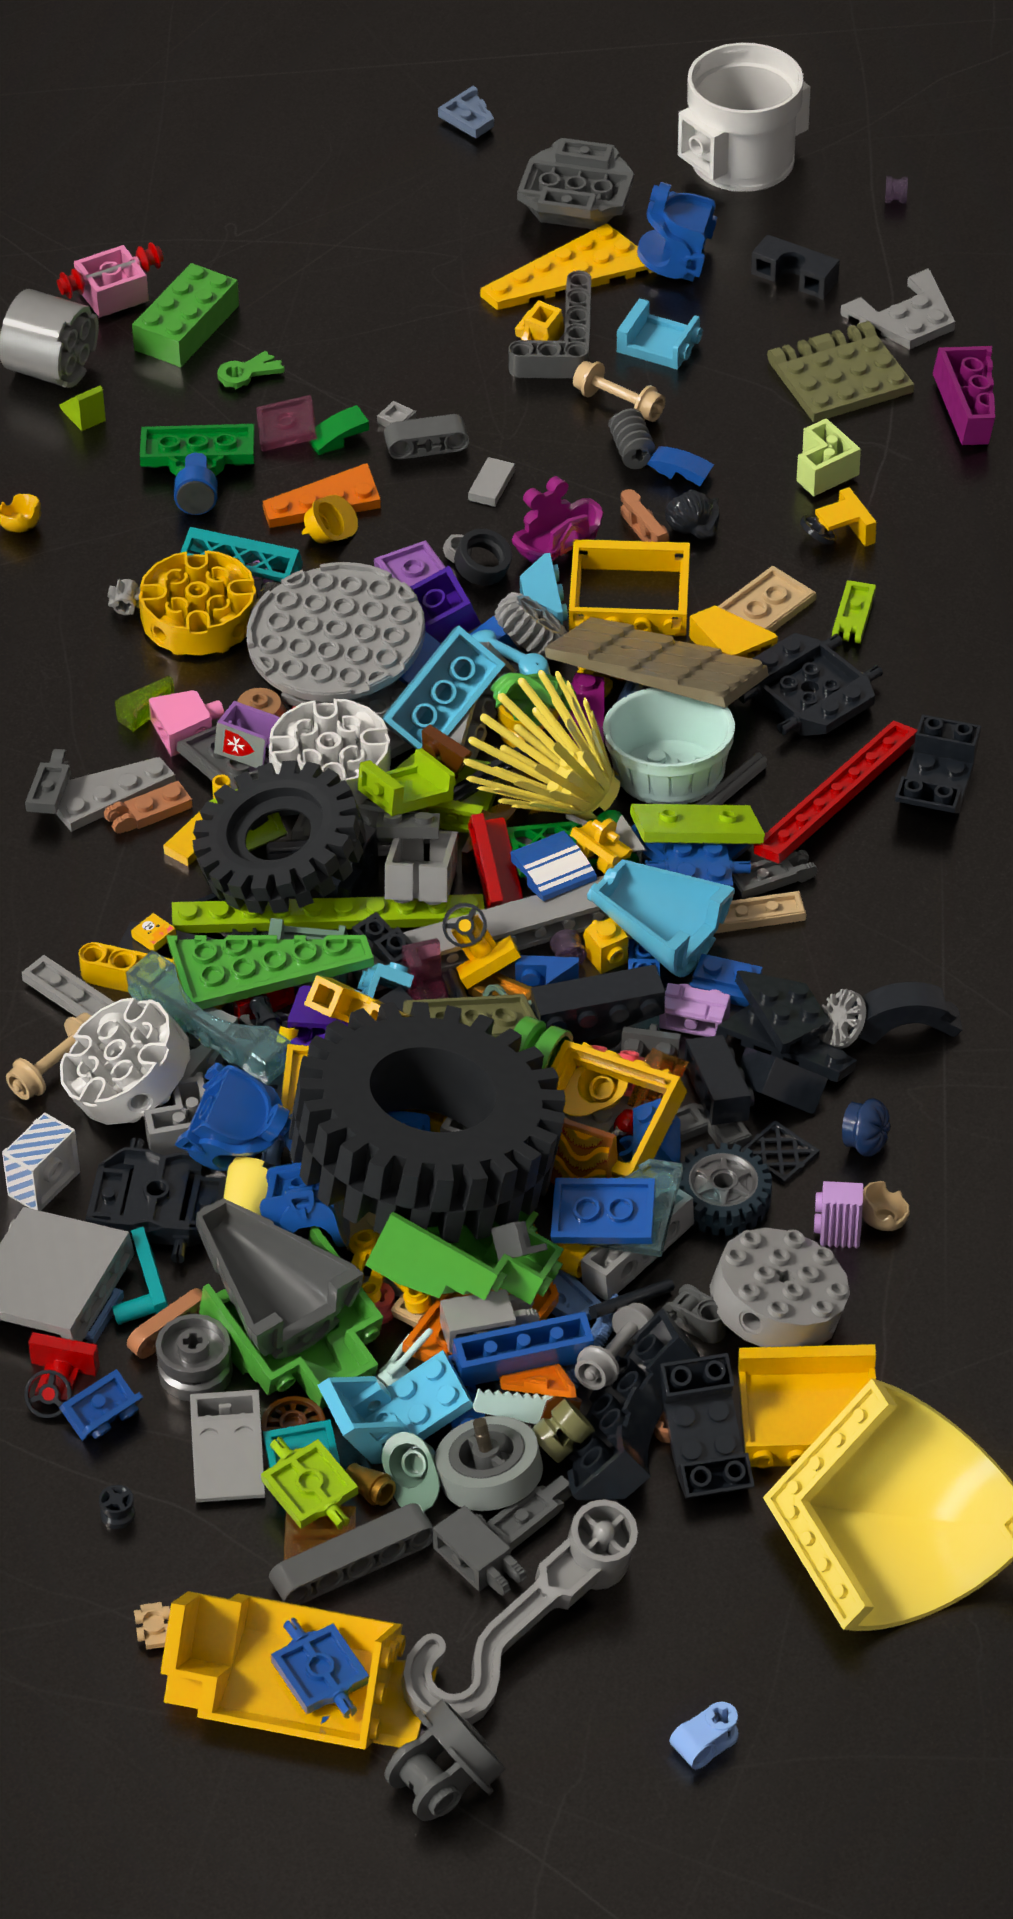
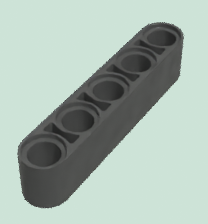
[269,1503,434,1605]

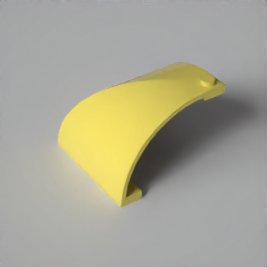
[763,1379,1013,1631]

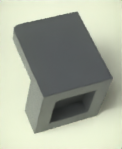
[491,1221,548,1261]

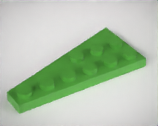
[166,935,374,1012]

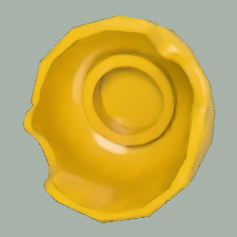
[0,494,41,532]

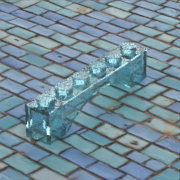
[126,950,291,1085]

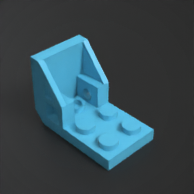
[318,1350,473,1464]

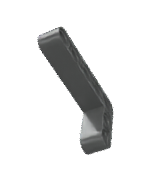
[508,270,591,378]

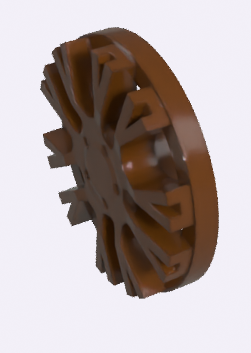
[261,1396,325,1433]

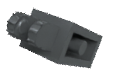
[433,1505,527,1596]

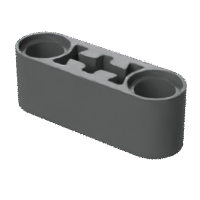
[384,414,469,459]

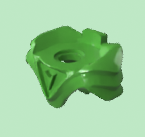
[490,673,577,726]

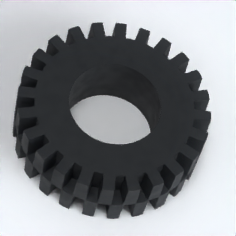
[289,1002,565,1243]

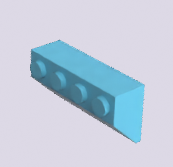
[382,626,505,749]

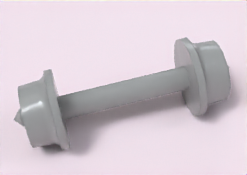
[574,1303,654,1390]

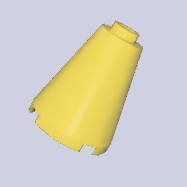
[223,1157,275,1215]

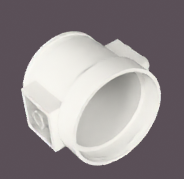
[678,43,810,192]

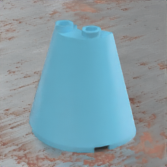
[587,859,735,977]

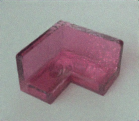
[402,938,448,1000]

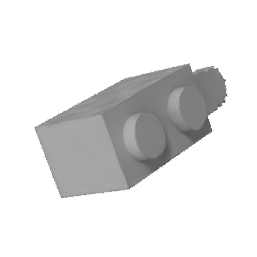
[440,1289,540,1353]

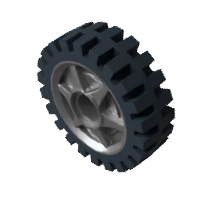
[674,1143,772,1236]

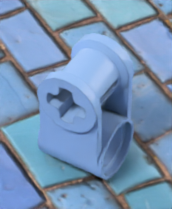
[669,1702,738,1769]

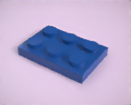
[551,1178,656,1244]

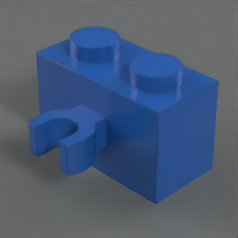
[619,1098,681,1178]

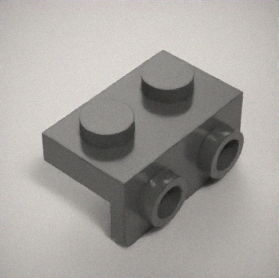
[377,812,440,844]

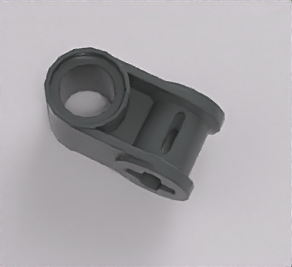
[662,1284,726,1343]

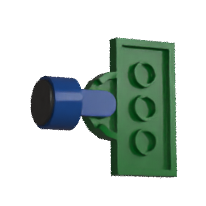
[140,424,255,515]

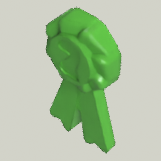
[217,351,285,389]

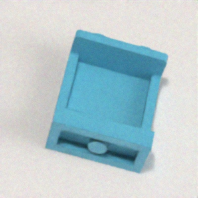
[617,298,703,370]

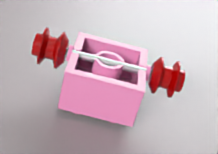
[57,242,164,318]

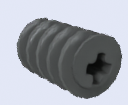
[608,408,655,469]

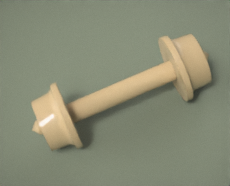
[573,361,665,422]
[6,1013,92,1100]

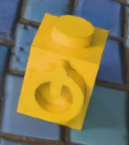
[583,918,628,974]

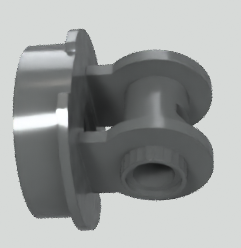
[385,1698,506,1821]

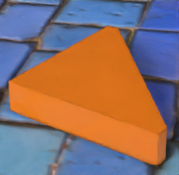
[499,1363,577,1398]

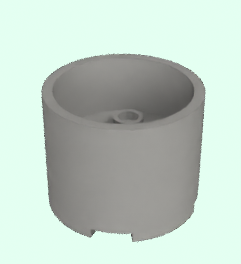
[0,289,98,388]

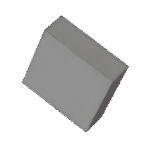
[377,401,416,427]

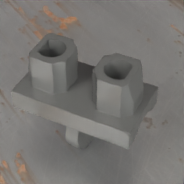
[621,1023,681,1069]

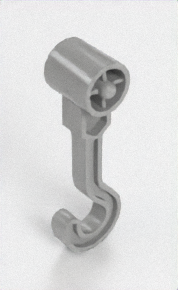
[401,1499,638,1724]

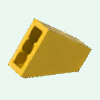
[689,606,778,659]

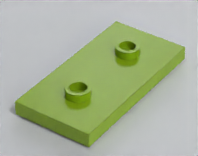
[630,804,765,844]

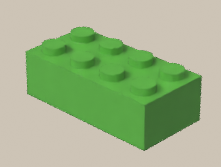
[132,263,239,367]

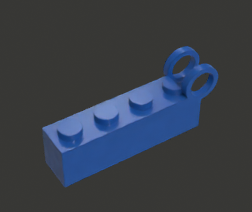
[449,1311,594,1393]

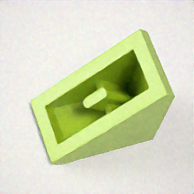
[59,385,106,431]

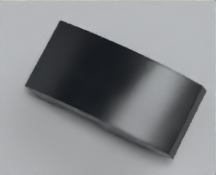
[351,912,418,965]

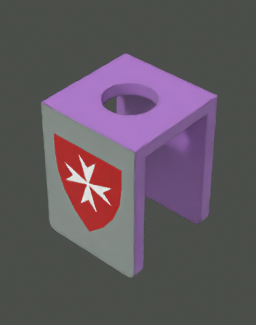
[214,701,280,768]

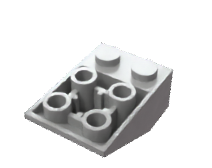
[190,1390,265,1502]

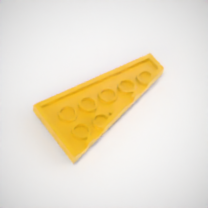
[480,223,653,310]

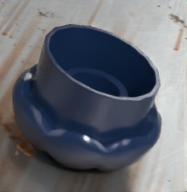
[842,1098,891,1157]

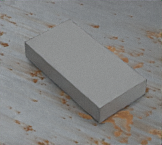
[468,457,515,507]

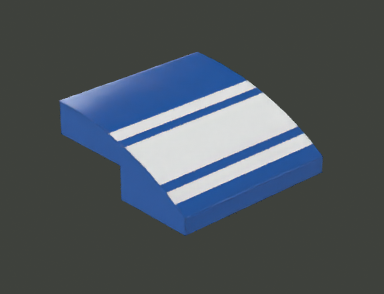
[510,831,597,901]

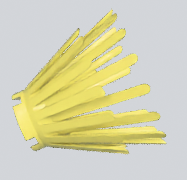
[463,670,620,820]

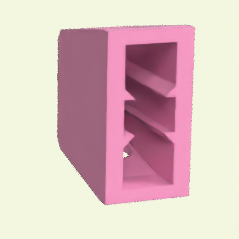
[149,690,224,757]

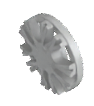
[819,989,866,1049]

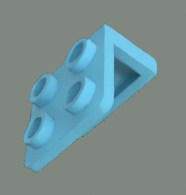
[358,962,414,997]

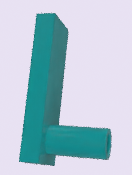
[112,1227,169,1325]

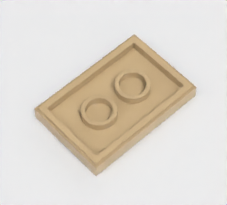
[717,566,816,632]

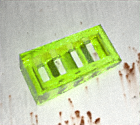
[115,676,175,731]

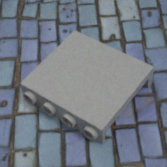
[0,1207,135,1342]

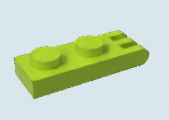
[832,580,876,644]

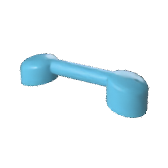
[471,630,551,675]

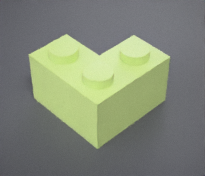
[797,418,861,496]

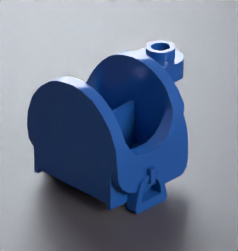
[637,182,718,281]
[175,1063,291,1171]
[260,1161,350,1248]

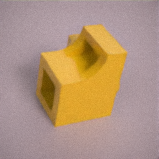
[515,300,565,341]

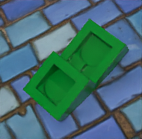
[307,405,369,455]

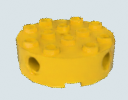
[139,551,257,656]

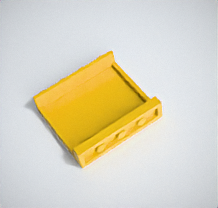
[738,1344,876,1468]

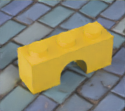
[304,975,410,1023]

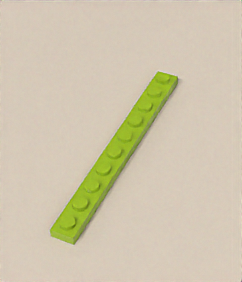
[172,894,484,933]

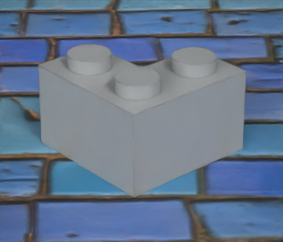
[144,1075,205,1156]

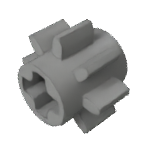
[107,579,140,615]

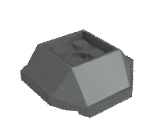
[517,138,634,229]

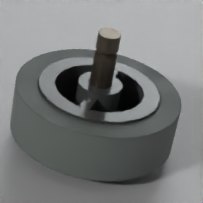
[435,1416,543,1511]

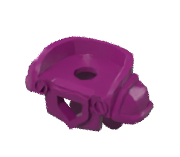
[512,476,603,564]

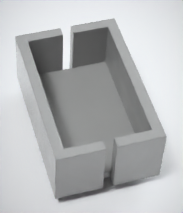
[385,831,458,905]

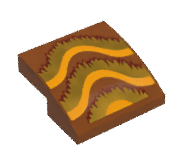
[550,1118,618,1183]

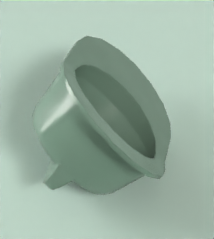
[382,1431,440,1512]

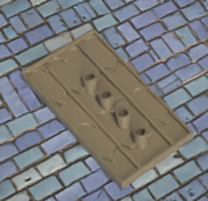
[544,617,769,708]

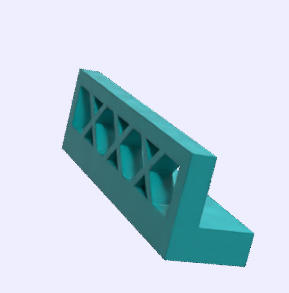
[181,527,303,582]

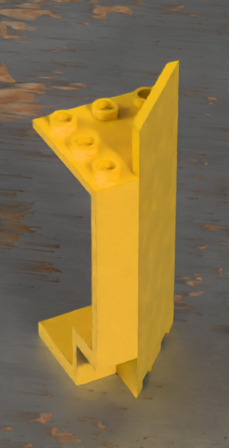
[160,1591,439,1749]

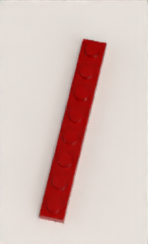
[754,720,917,864]

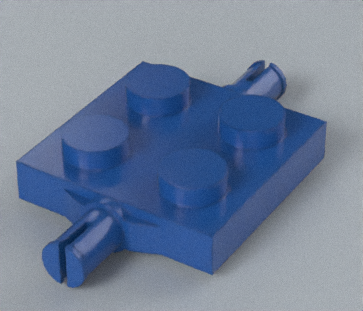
[645,843,751,887]
[271,1618,369,1718]

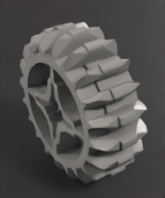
[494,592,567,660]

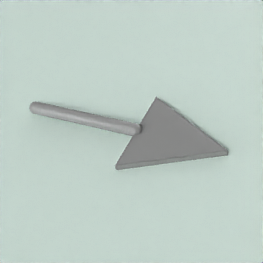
[565,814,646,852]

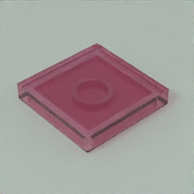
[256,395,317,452]

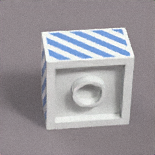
[2,1112,80,1211]

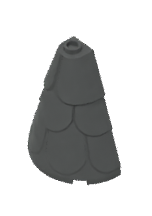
[196,1198,364,1359]

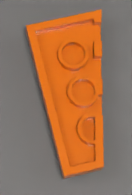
[263,463,381,528]

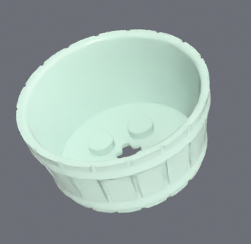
[603,687,735,804]

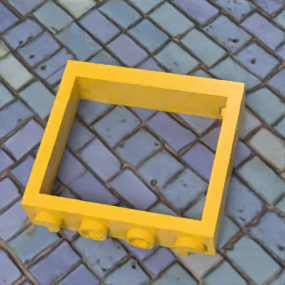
[569,539,690,636]
[551,1040,687,1178]

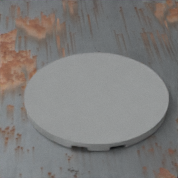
[246,562,425,702]

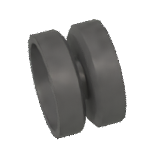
[155,1314,233,1401]

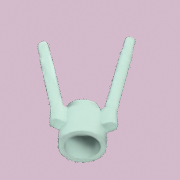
[376,1328,455,1387]

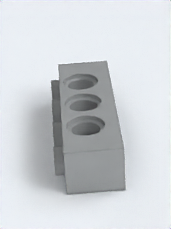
[581,1182,694,1301]

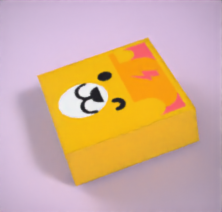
[131,913,176,953]

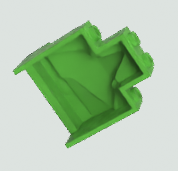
[365,1211,564,1305]
[199,1226,383,1409]

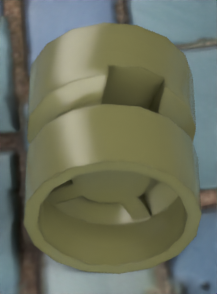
[531,1398,595,1463]

